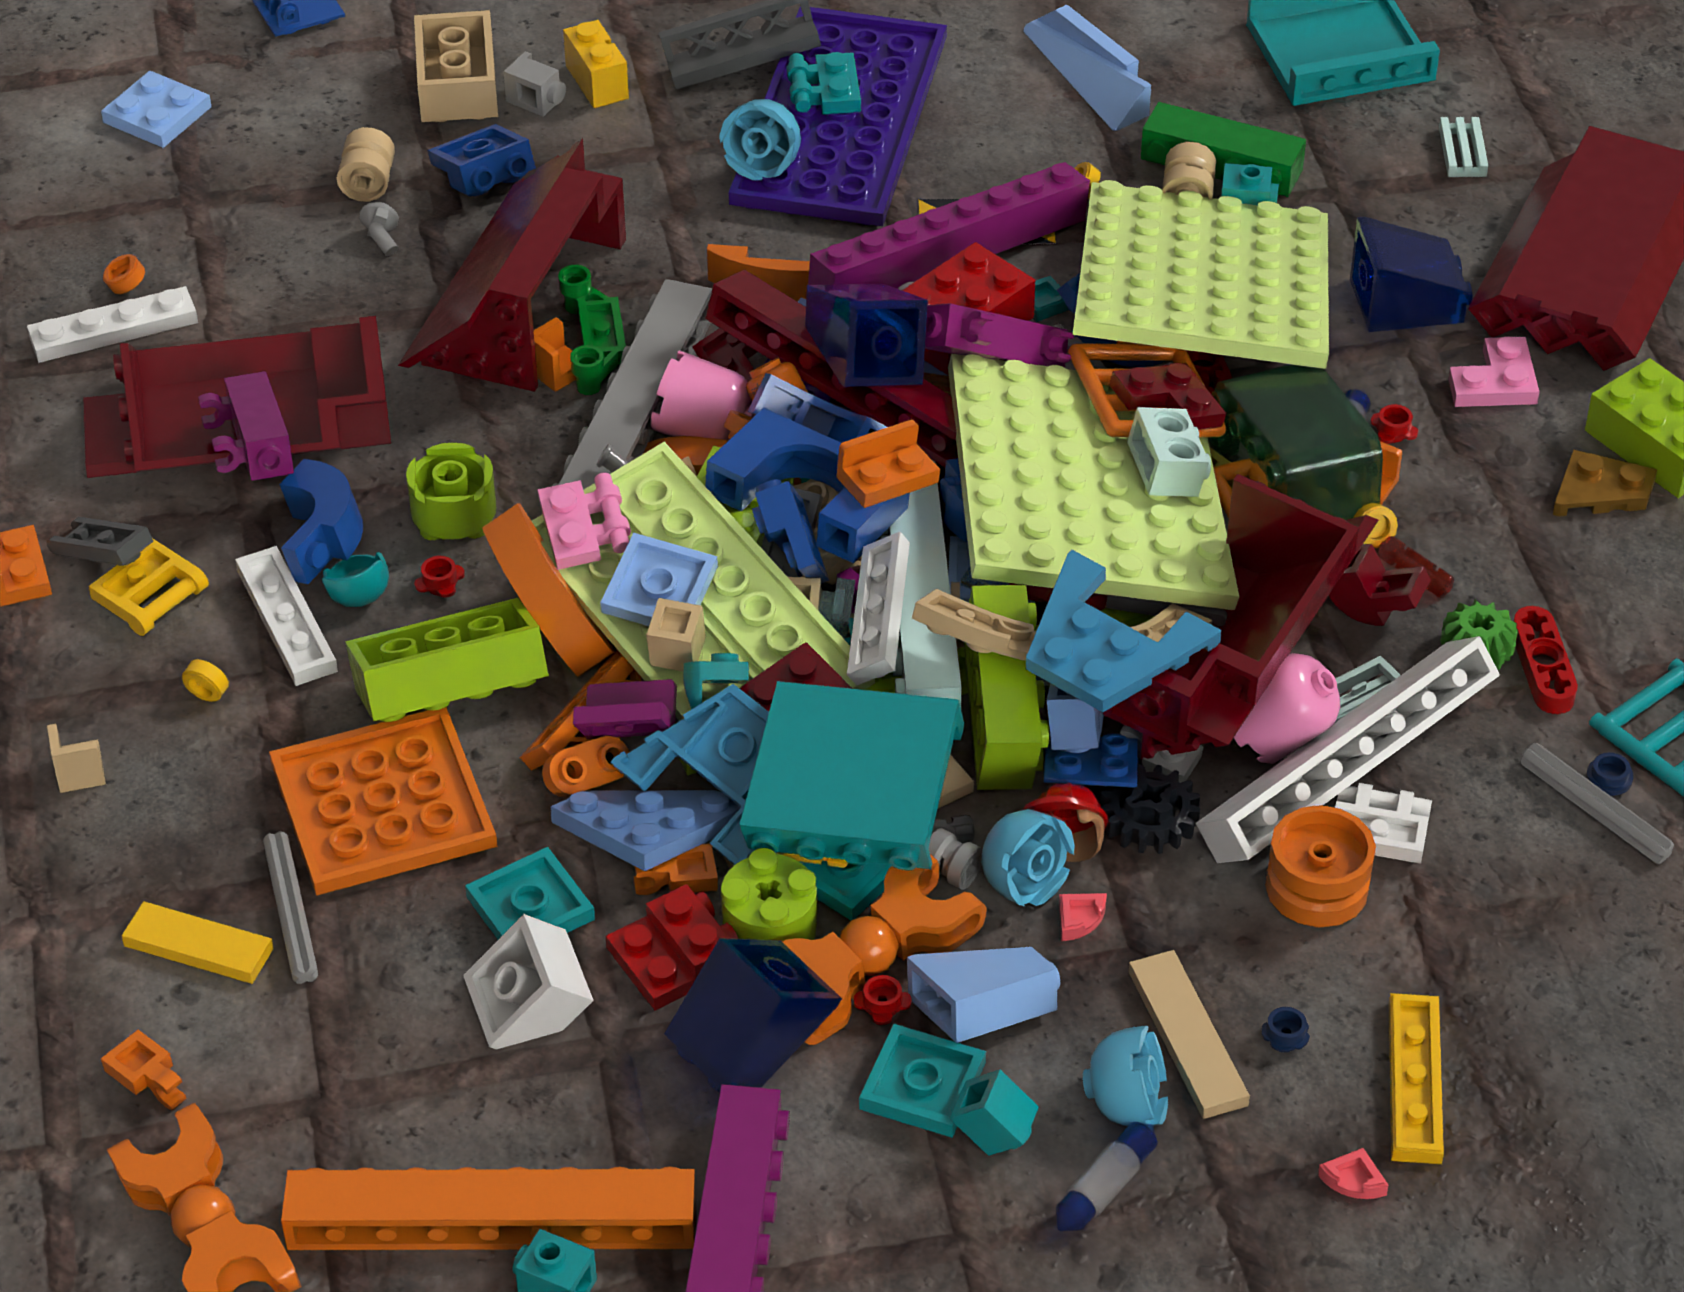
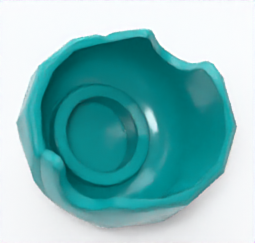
[322,552,389,607]

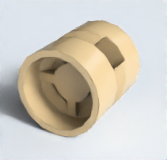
[337,127,395,202]
[1162,142,1216,200]

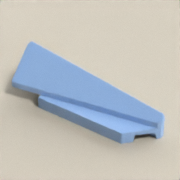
[1024,5,1151,131]

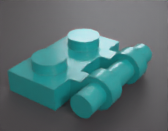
[786,52,861,114]

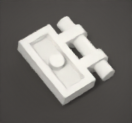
[1335,783,1432,864]

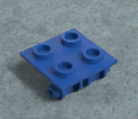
[252,0,345,37]
[1044,734,1137,787]

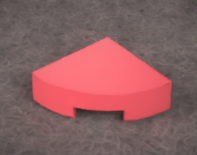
[1059,893,1107,941]
[1318,1148,1389,1199]

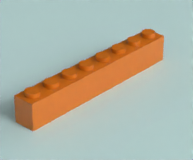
[281,1167,696,1250]

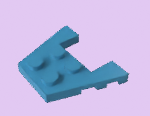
[1026,550,1221,712]
[611,684,769,865]

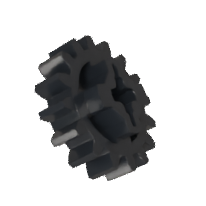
[1100,764,1201,854]

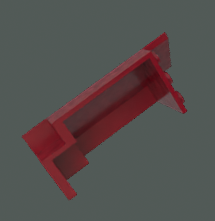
[398,138,626,392]
[83,316,391,478]
[1103,474,1379,760]

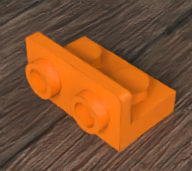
[836,420,940,508]
[0,525,52,607]

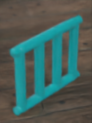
[1589,658,1684,797]

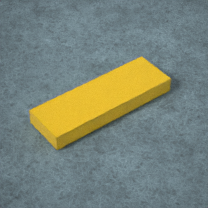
[121,901,274,984]

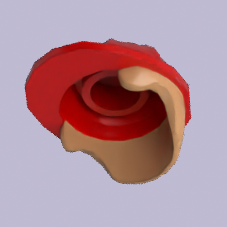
[1022,782,1108,862]

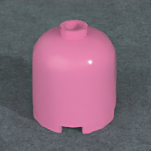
[651,350,755,440]
[1234,653,1341,764]

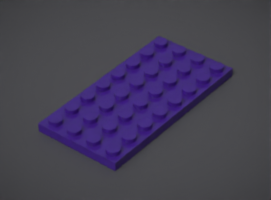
[728,6,947,226]

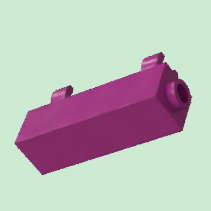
[920,303,1074,368]
[198,371,294,481]

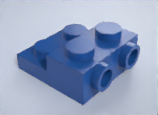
[427,124,536,196]
[752,480,829,583]

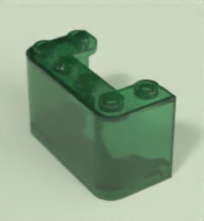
[1211,364,1383,520]

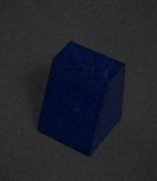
[1350,217,1473,332]
[805,284,928,387]
[664,938,842,1093]

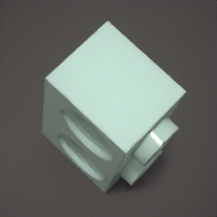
[1127,407,1211,497]

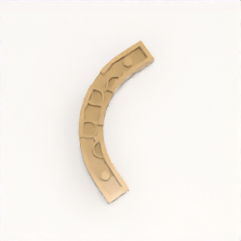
[912,589,1212,661]

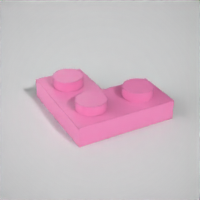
[1448,337,1539,407]

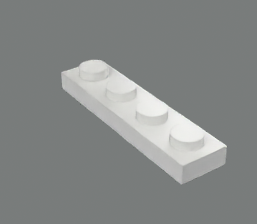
[27,286,198,363]
[847,531,910,686]
[235,546,338,686]

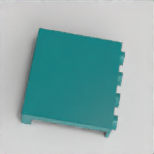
[1246,0,1440,106]
[740,681,964,870]

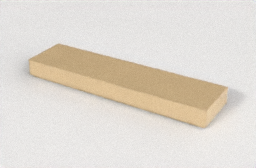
[1129,950,1250,1119]

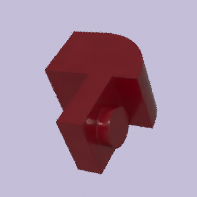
[1329,544,1431,626]

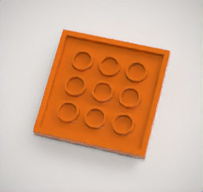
[269,707,498,896]

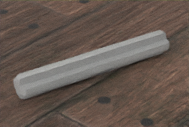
[1521,743,1674,864]
[263,831,318,984]

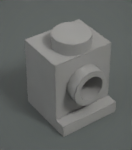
[503,51,566,117]

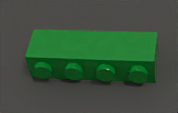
[1141,102,1306,197]

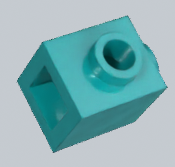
[1222,163,1279,206]
[949,1069,1039,1156]
[512,1229,597,1292]

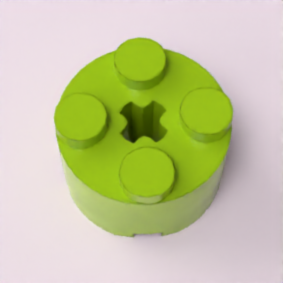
[406,443,497,540]
[721,848,817,962]

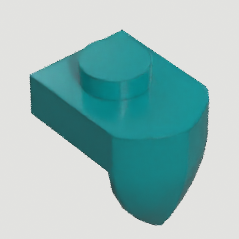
[683,653,749,709]

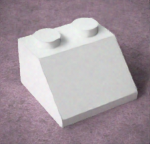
[463,914,594,1049]

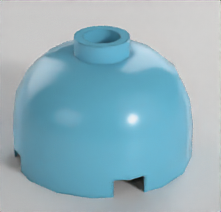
[719,99,801,180]
[981,809,1075,906]
[1083,1026,1168,1127]

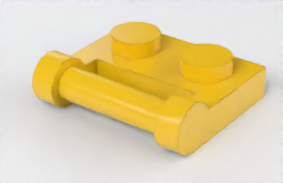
[88,538,209,636]

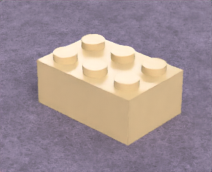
[414,10,498,122]

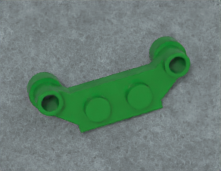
[558,265,626,395]

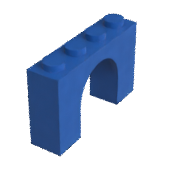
[705,408,910,564]

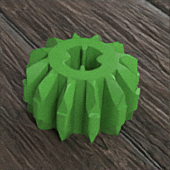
[1440,599,1518,670]

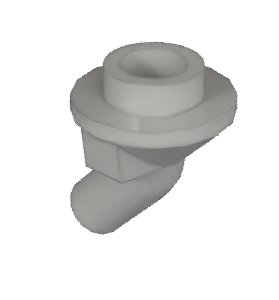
[359,202,399,257]

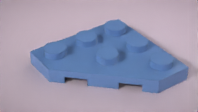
[551,790,740,871]

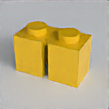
[563,20,629,108]

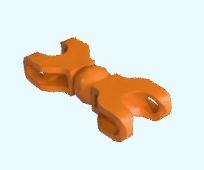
[748,854,987,1045]
[107,1103,302,1292]

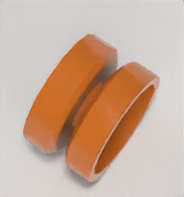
[1265,805,1376,928]

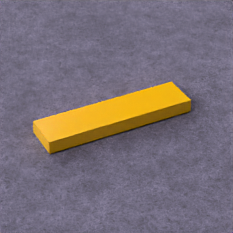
[1388,993,1444,1164]

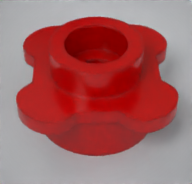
[1370,404,1418,444]
[414,556,465,598]
[853,975,912,1025]

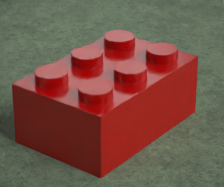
[889,242,1036,376]

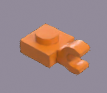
[633,843,718,895]
[101,1029,187,1110]

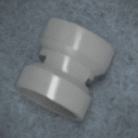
[928,828,983,890]

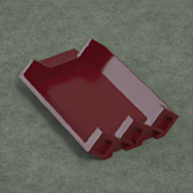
[1468,126,1684,371]

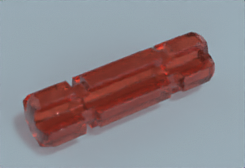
[1378,536,1455,598]

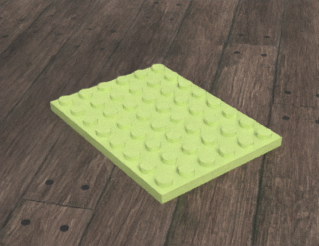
[1072,180,1329,369]
[948,354,1239,610]

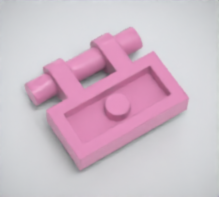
[538,473,631,570]

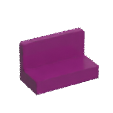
[573,679,677,739]

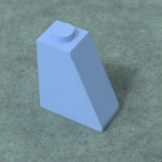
[907,947,1060,1043]

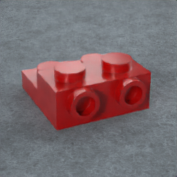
[605,884,740,1011]

